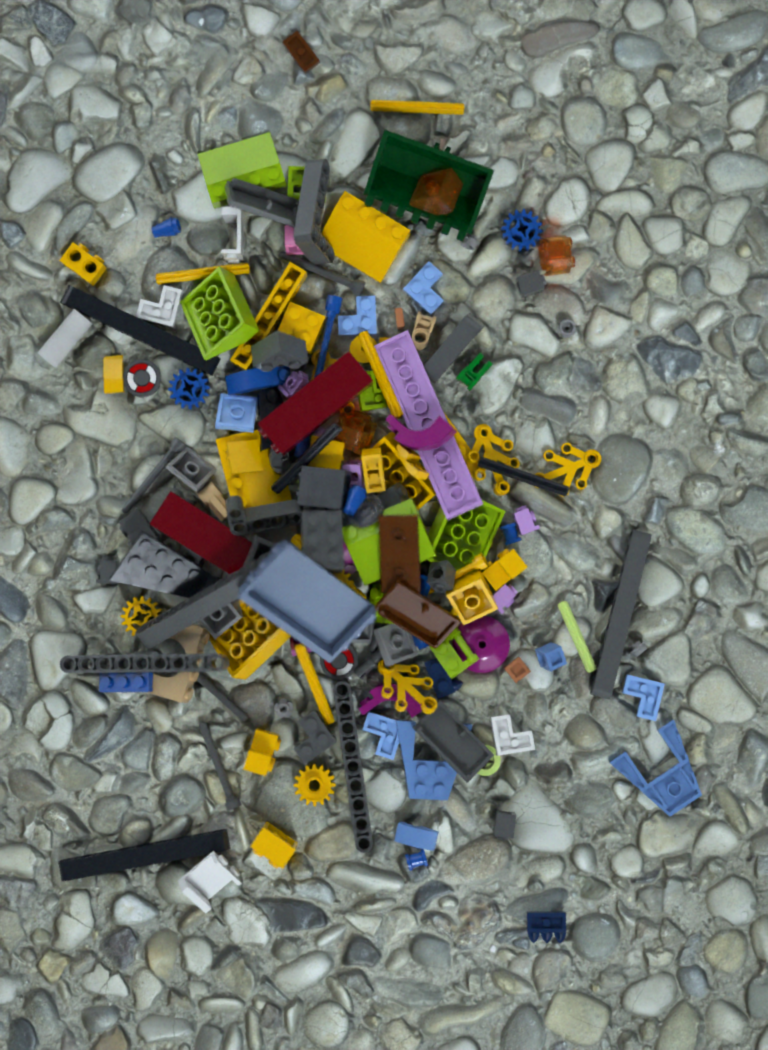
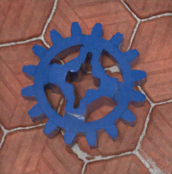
[501,209,543,252]
[168,368,211,410]

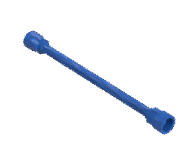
[294,295,342,458]

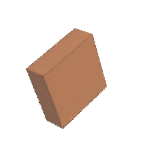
[394,308,405,330]
[504,656,531,683]

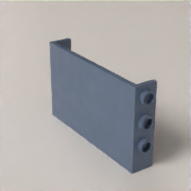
[238,539,376,663]

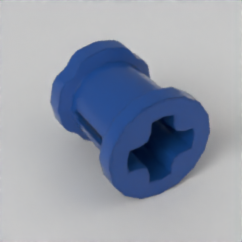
[500,522,522,545]
[405,849,428,871]

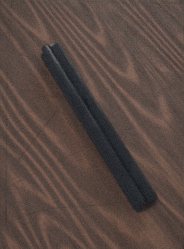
[271,423,342,494]
[477,457,569,496]

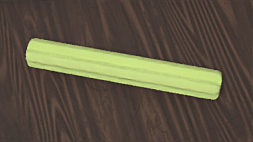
[558,601,597,673]

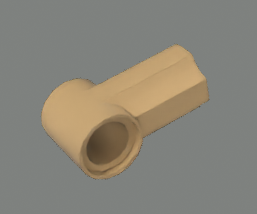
[197,481,227,521]

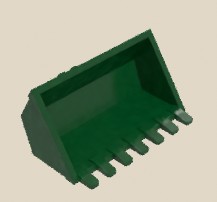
[363,129,494,241]

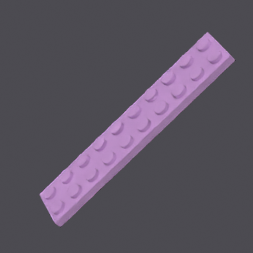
[374,330,483,520]

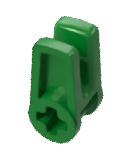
[455,352,493,391]

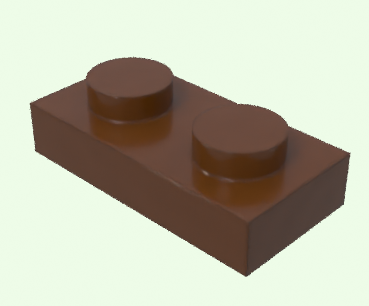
[282,31,320,74]

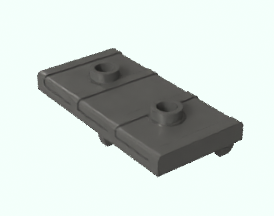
[225,178,298,228]
[412,700,494,783]

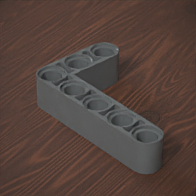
[293,159,335,265]

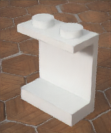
[221,207,244,264]
[178,851,242,913]

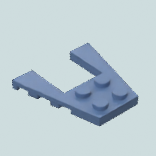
[610,719,702,817]
[396,720,473,800]

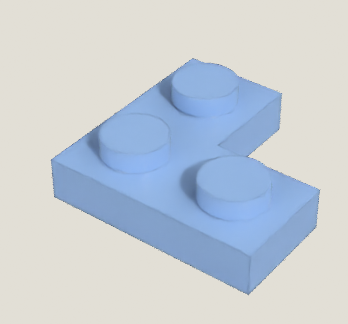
[403,261,444,315]
[338,296,377,336]
[622,674,665,721]
[363,711,399,760]

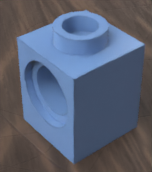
[535,642,567,672]

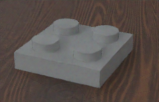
[373,624,419,667]

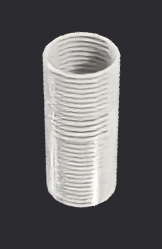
[38,309,93,368]

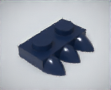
[424,658,463,699]
[527,911,566,943]

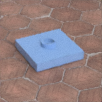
[215,393,258,433]

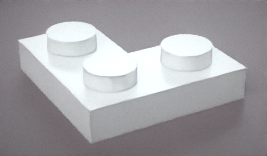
[136,285,183,328]
[490,714,535,756]

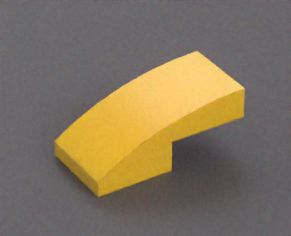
[103,355,125,394]
[396,444,429,480]

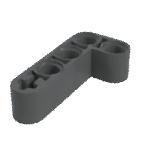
[424,313,485,383]
[226,496,304,536]

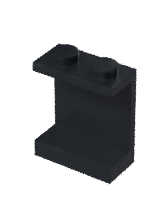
[296,466,352,510]

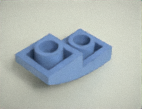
[394,821,439,851]

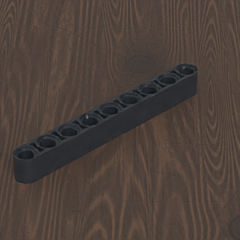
[60,285,221,376]
[58,829,231,881]

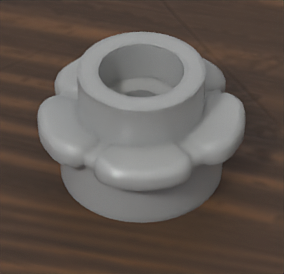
[461,234,479,250]
[557,319,576,338]
[630,640,647,657]
[274,699,293,718]

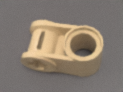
[411,311,437,351]

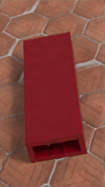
[258,351,373,456]
[149,490,252,574]

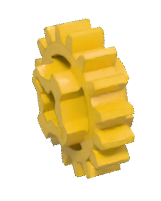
[120,596,162,636]

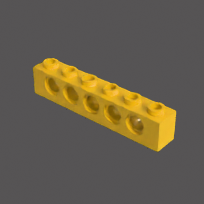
[230,262,307,370]

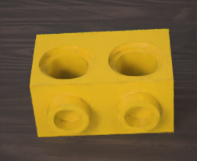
[59,242,107,287]
[361,447,386,493]

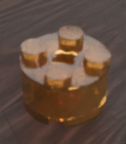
[539,235,575,276]
[334,410,377,455]

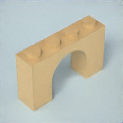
[148,624,210,703]

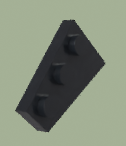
[258,387,283,452]

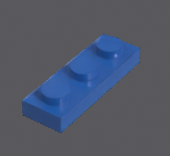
[99,672,153,693]

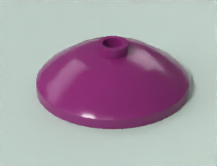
[452,616,510,673]

